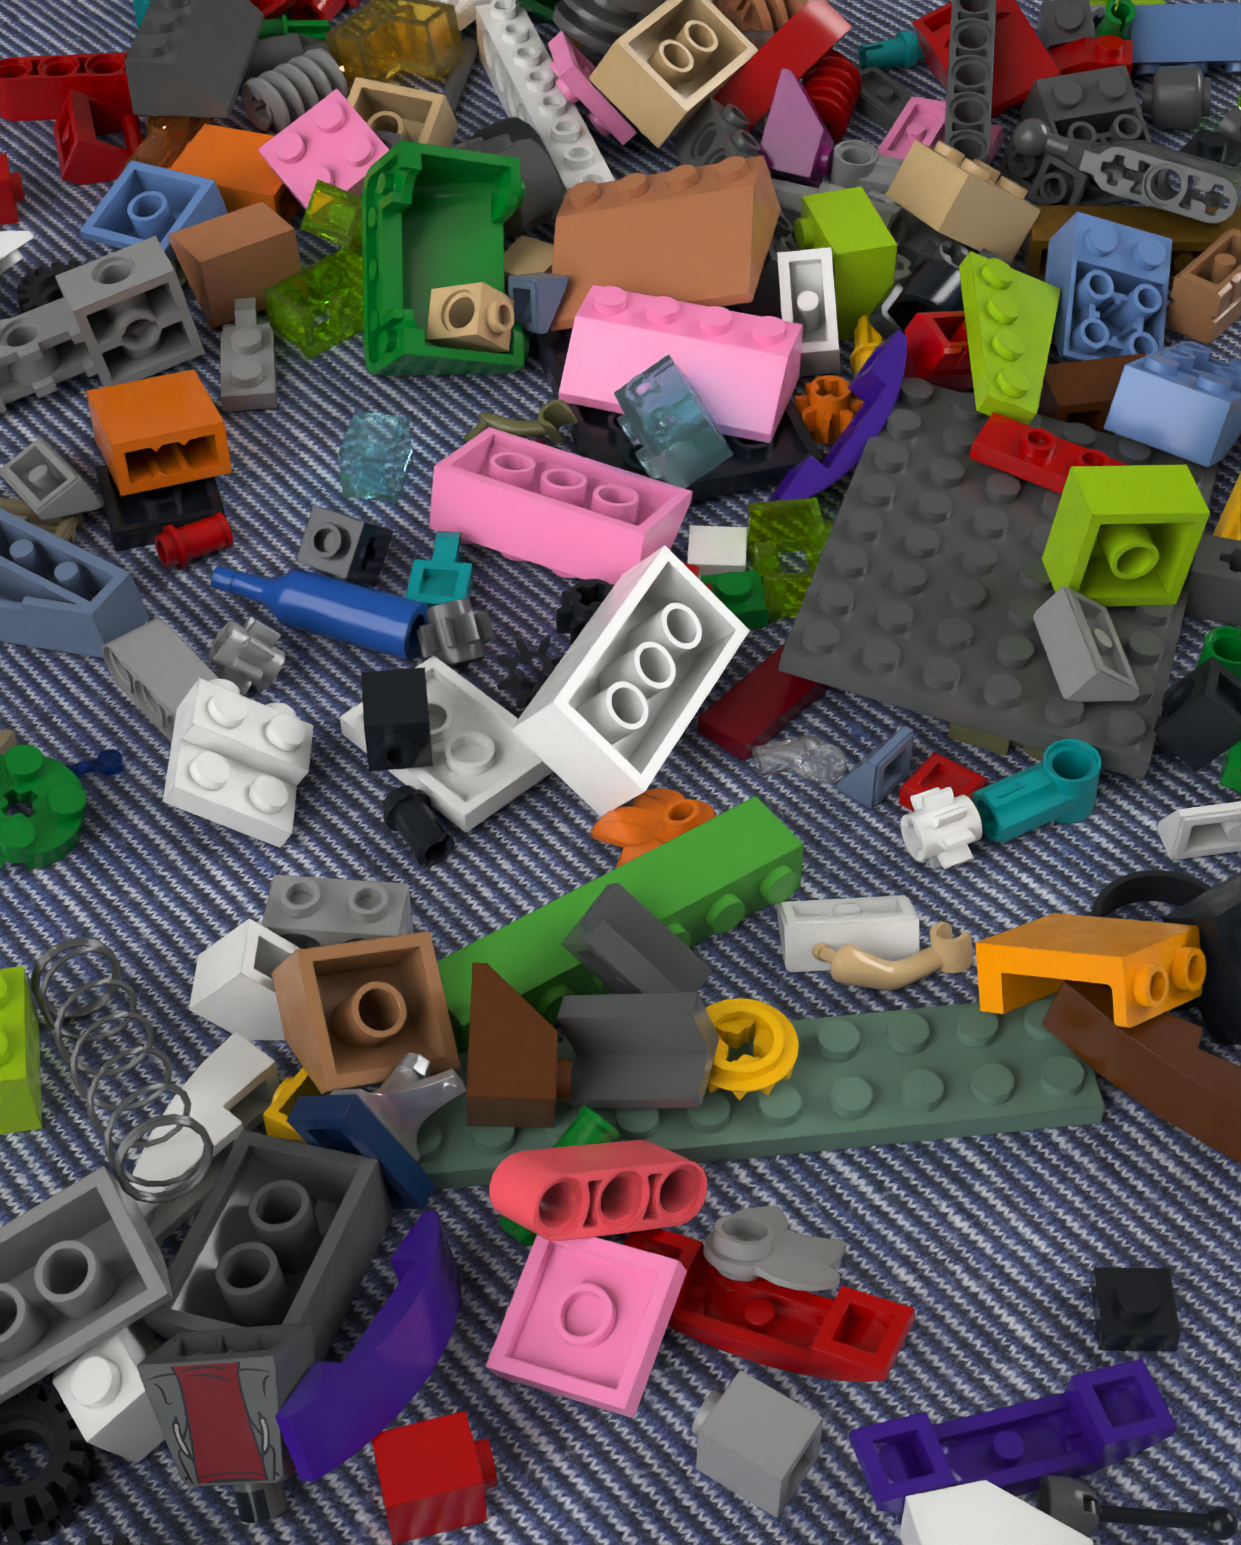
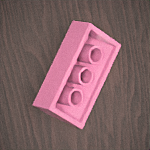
[559,285,803,443]
[429,427,693,585]

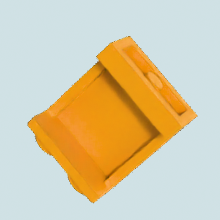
[975,913,1206,1028]

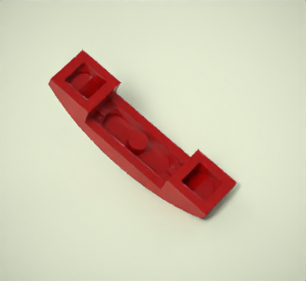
[712,0,852,132]
[623,1228,916,1382]

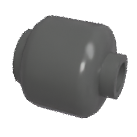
[1142,66,1211,130]

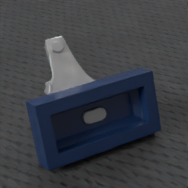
[286,1052,466,1209]

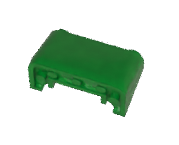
[362,140,529,376]

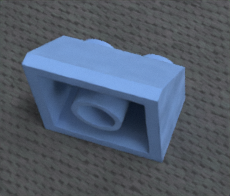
[79,160,228,260]

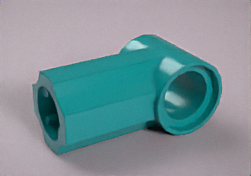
[972,739,1101,844]

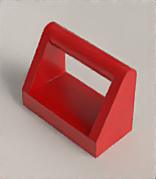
[53,88,149,185]

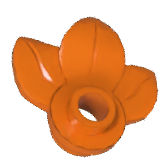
[590,788,716,868]

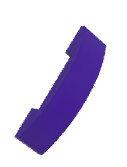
[760,330,907,519]
[275,1211,461,1482]
[849,1359,1177,1512]

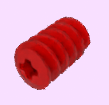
[801,49,862,145]

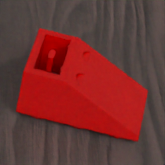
[911,0,1061,119]

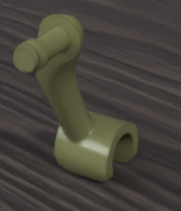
[463,399,579,444]

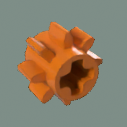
[795,375,864,444]

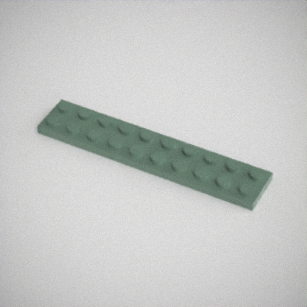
[381,995,1105,1190]

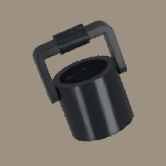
[869,260,964,340]

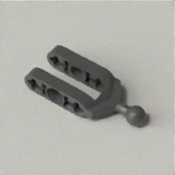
[1013,117,1241,224]

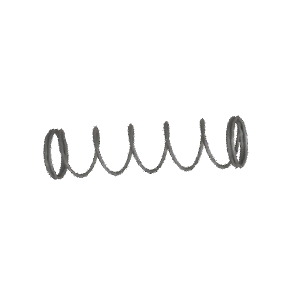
[31,937,214,1204]

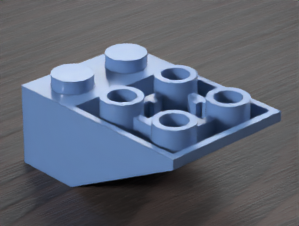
[1045,211,1173,362]
[1103,341,1241,468]

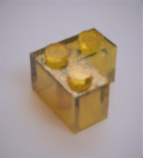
[325,0,465,88]

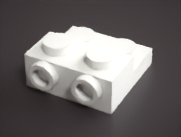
[163,678,313,848]

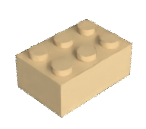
[588,0,758,148]

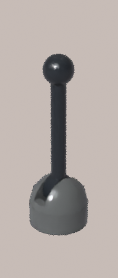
[1036,1475,1238,1540]

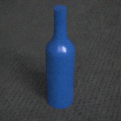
[211,566,429,661]

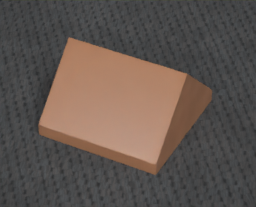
[168,201,306,331]

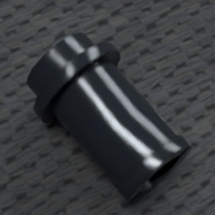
[383,785,455,867]

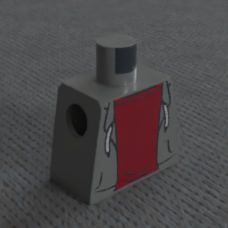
[137,1323,315,1523]

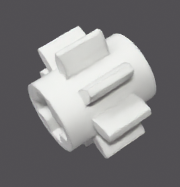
[901,787,982,870]

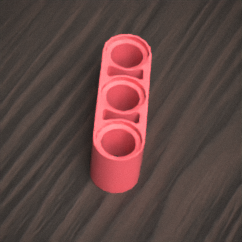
[489,1139,708,1241]

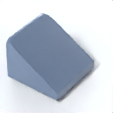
[508,272,568,334]
[836,725,914,809]

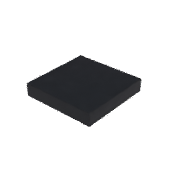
[95,465,226,552]

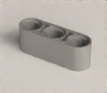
[102,618,219,743]

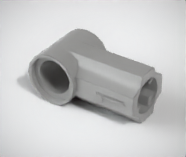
[830,140,904,205]

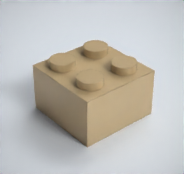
[885,139,1041,262]

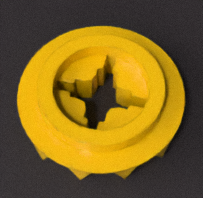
[706,998,799,1101]

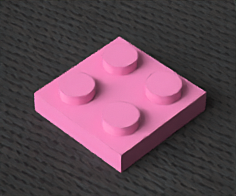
[548,31,637,145]
[258,89,389,226]
[485,1235,687,1419]

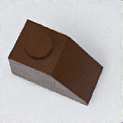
[466,963,571,1128]

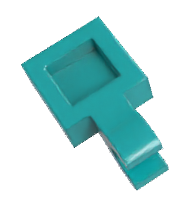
[405,531,474,608]

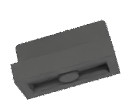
[561,883,711,994]
[557,992,719,1109]

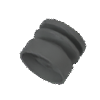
[552,0,667,55]

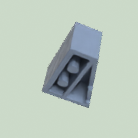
[0,508,149,658]

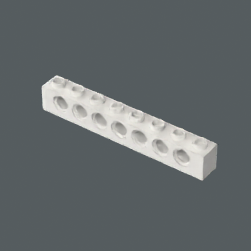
[475,0,615,202]

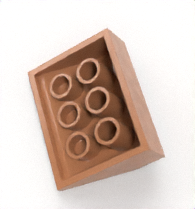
[550,155,781,331]

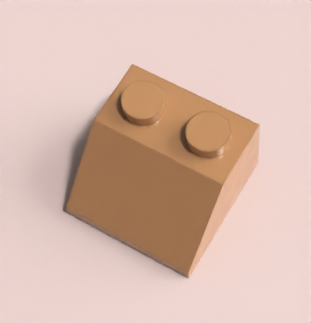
[271,931,461,1095]

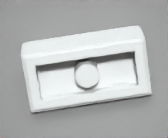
[1157,801,1241,860]
[777,895,919,972]

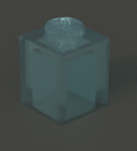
[338,411,413,503]

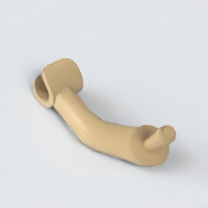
[812,921,973,990]

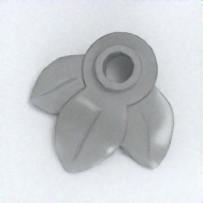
[703,1206,846,1291]

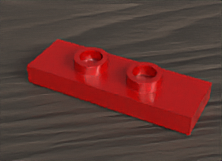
[969,412,1128,494]

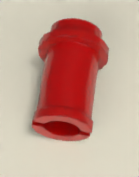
[154,512,233,570]

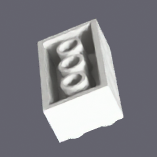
[511,545,750,817]

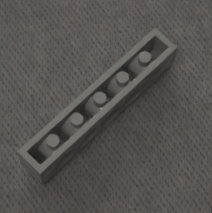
[673,97,800,318]

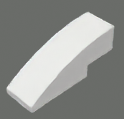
[129,1031,280,1245]

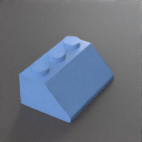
[1129,3,1241,76]

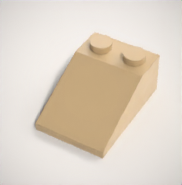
[336,77,459,221]

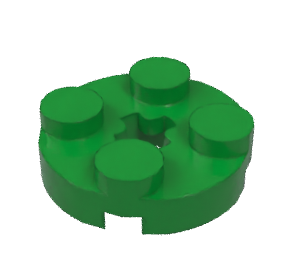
[0,744,86,870]

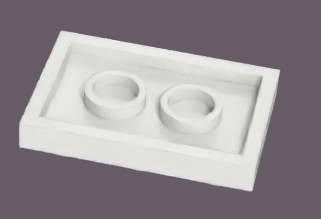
[340,655,553,833]

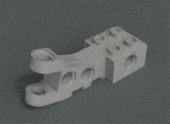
[0,236,205,414]

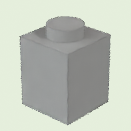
[692,1370,823,1518]

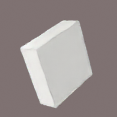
[687,525,747,580]

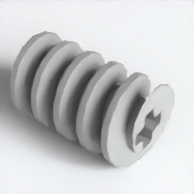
[241,48,348,133]

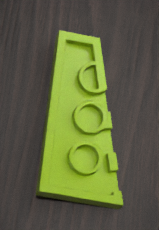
[959,251,1061,425]

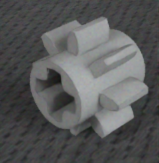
[208,617,285,695]

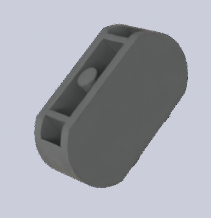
[454,134,562,237]

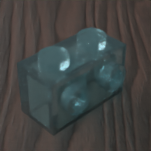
[614,354,734,489]

